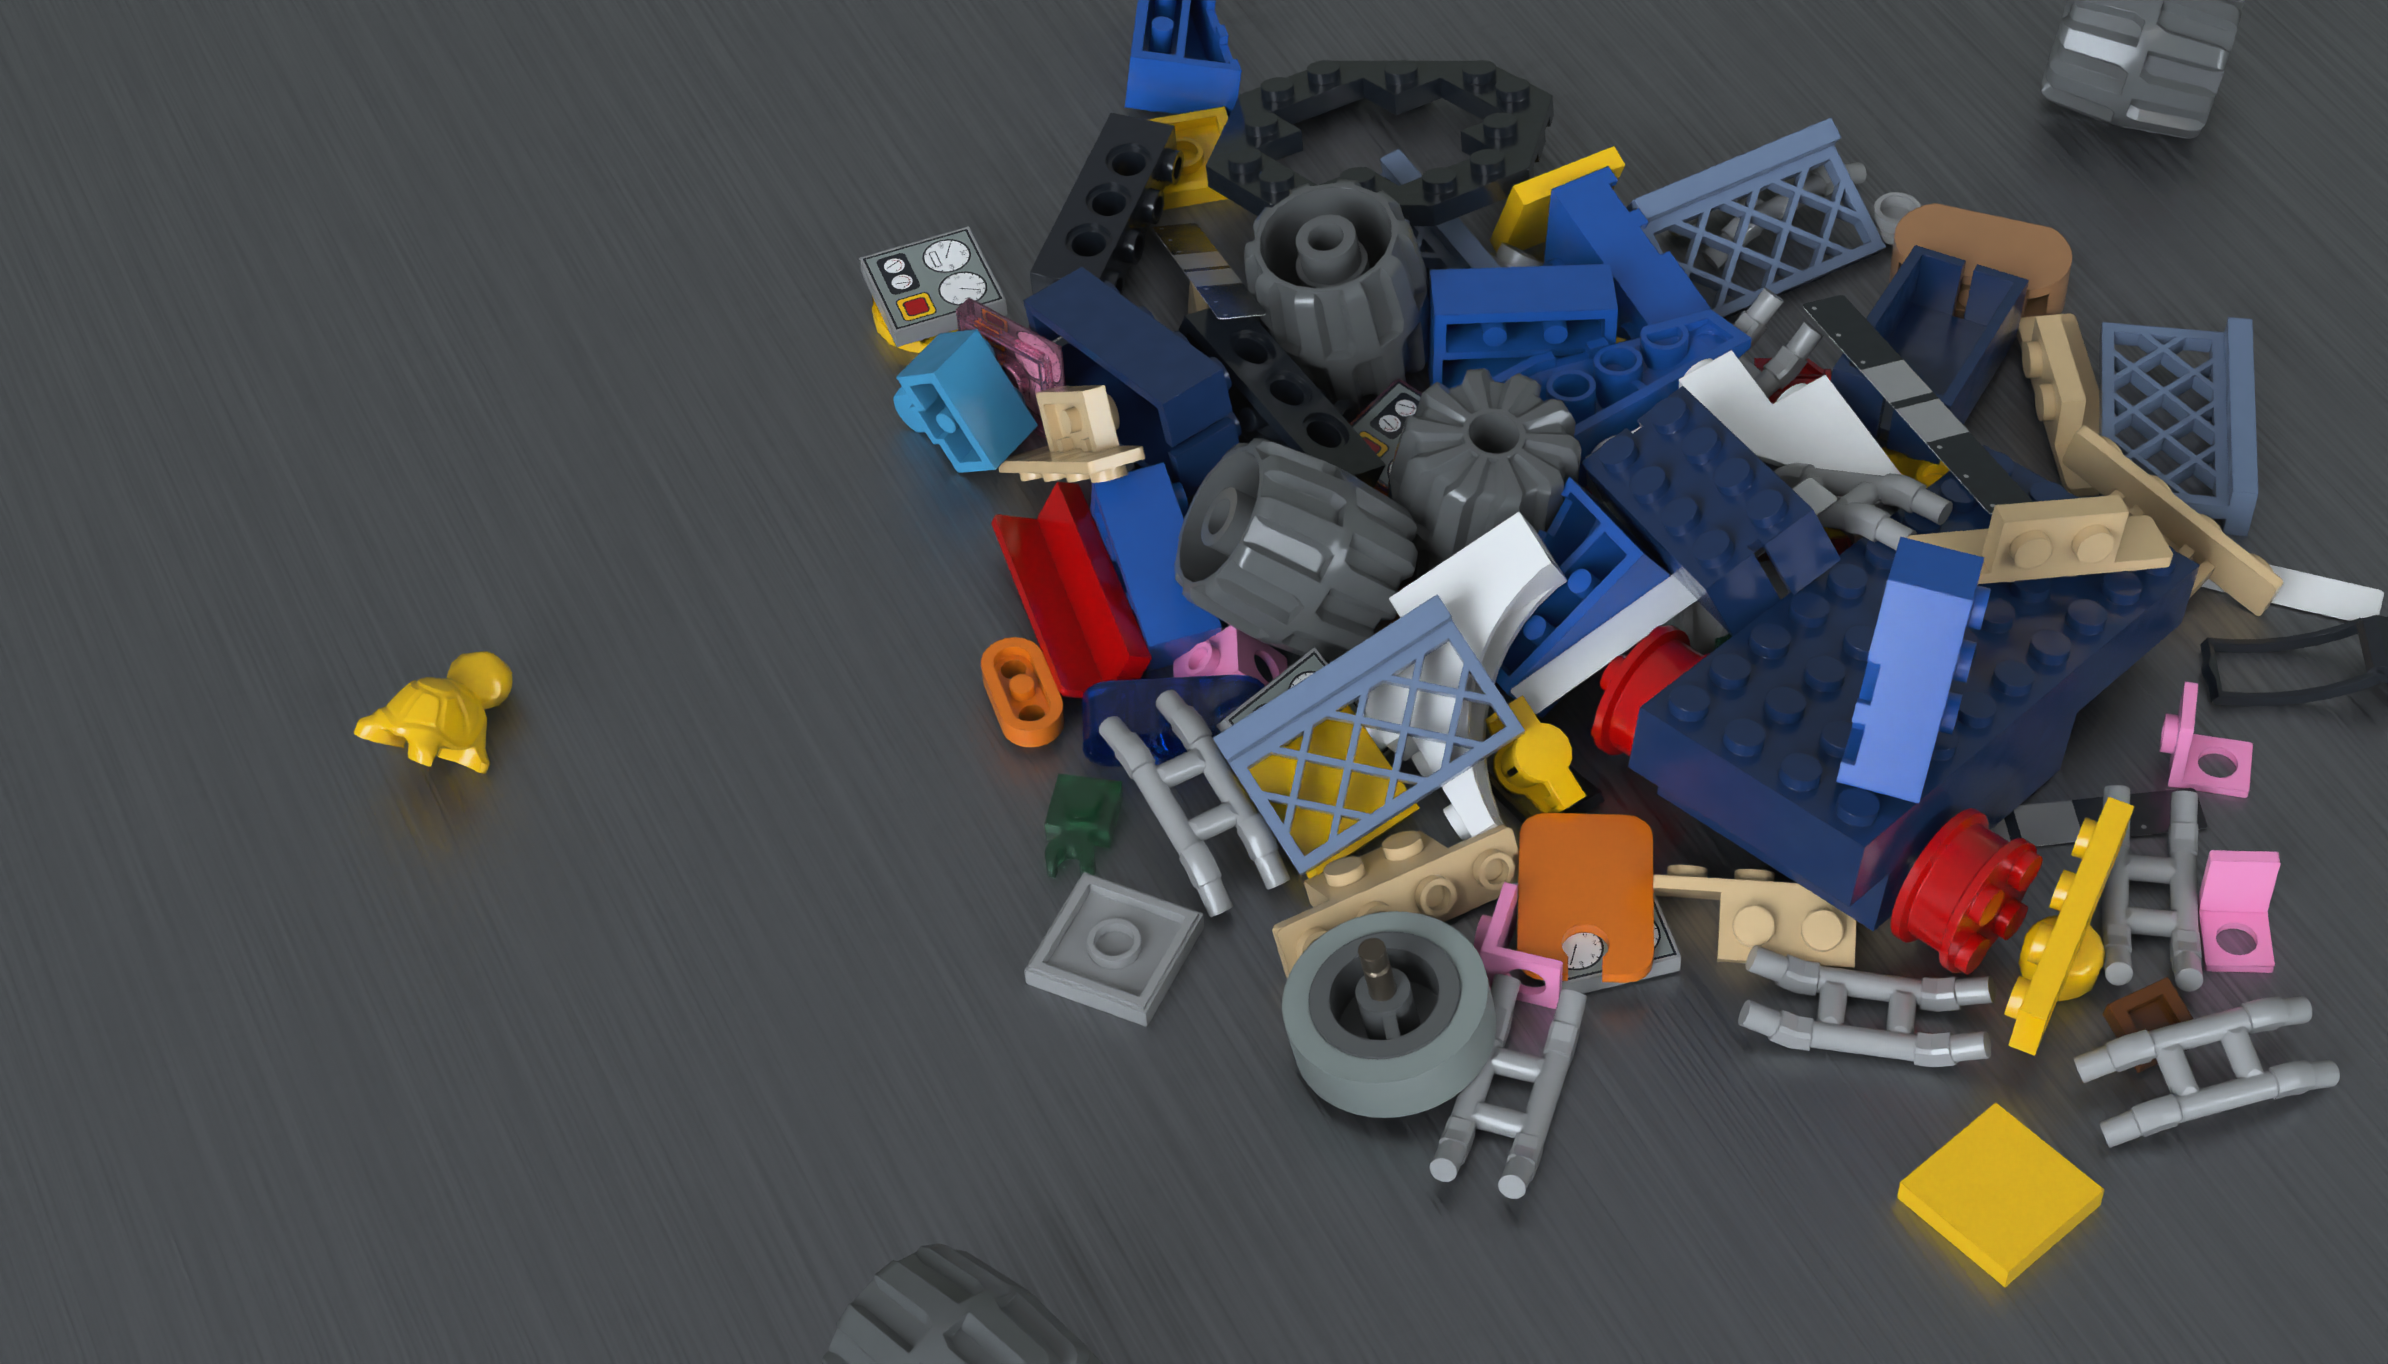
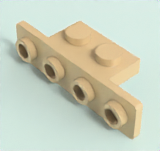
[2017,313,2099,497]
[998,385,1145,483]
[2062,425,2283,616]
[1907,495,2173,584]
[1272,824,1519,978]
[1653,865,1857,970]

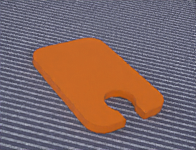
[1517,813,1654,983]

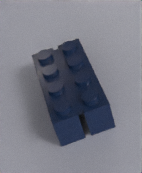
[1831,245,2029,465]
[1023,267,1242,498]
[1581,386,1841,636]

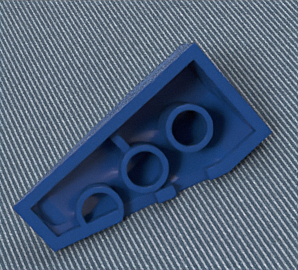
[1492,309,1752,487]

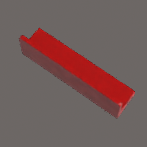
[991,481,1152,702]

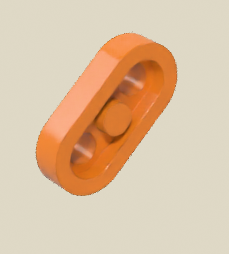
[981,637,1065,747]

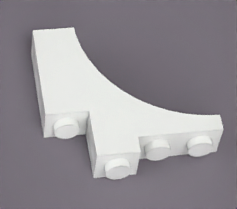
[1585,350,1902,544]
[1364,512,1568,841]

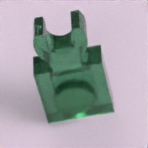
[1044,773,1123,878]

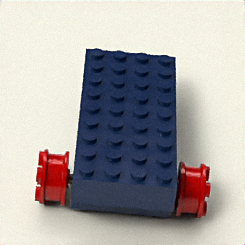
[1591,445,2200,975]

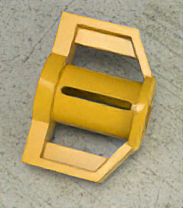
[1485,695,1586,813]

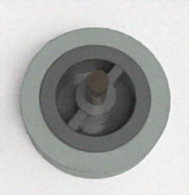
[1282,911,1496,1118]

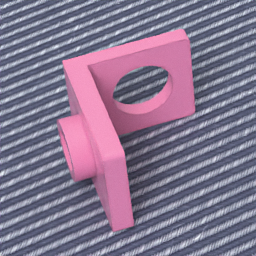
[1173,625,1287,708]
[2159,682,2253,798]
[2198,850,2280,973]
[1474,882,1563,1009]

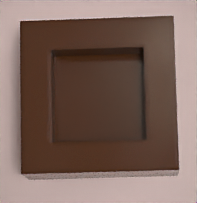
[2102,977,2193,1073]

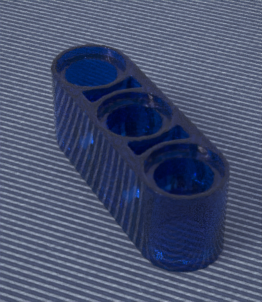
[1082,675,1265,767]

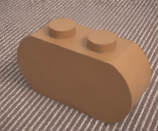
[1889,203,2072,319]

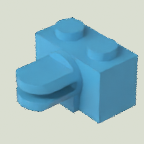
[893,329,1038,473]

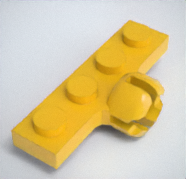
[2004,797,2135,1056]

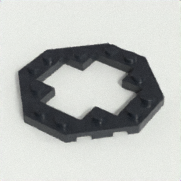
[1206,60,1554,226]

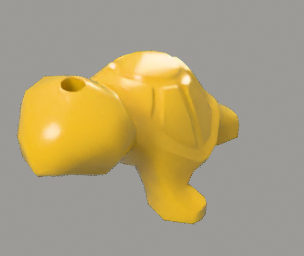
[354,651,512,774]

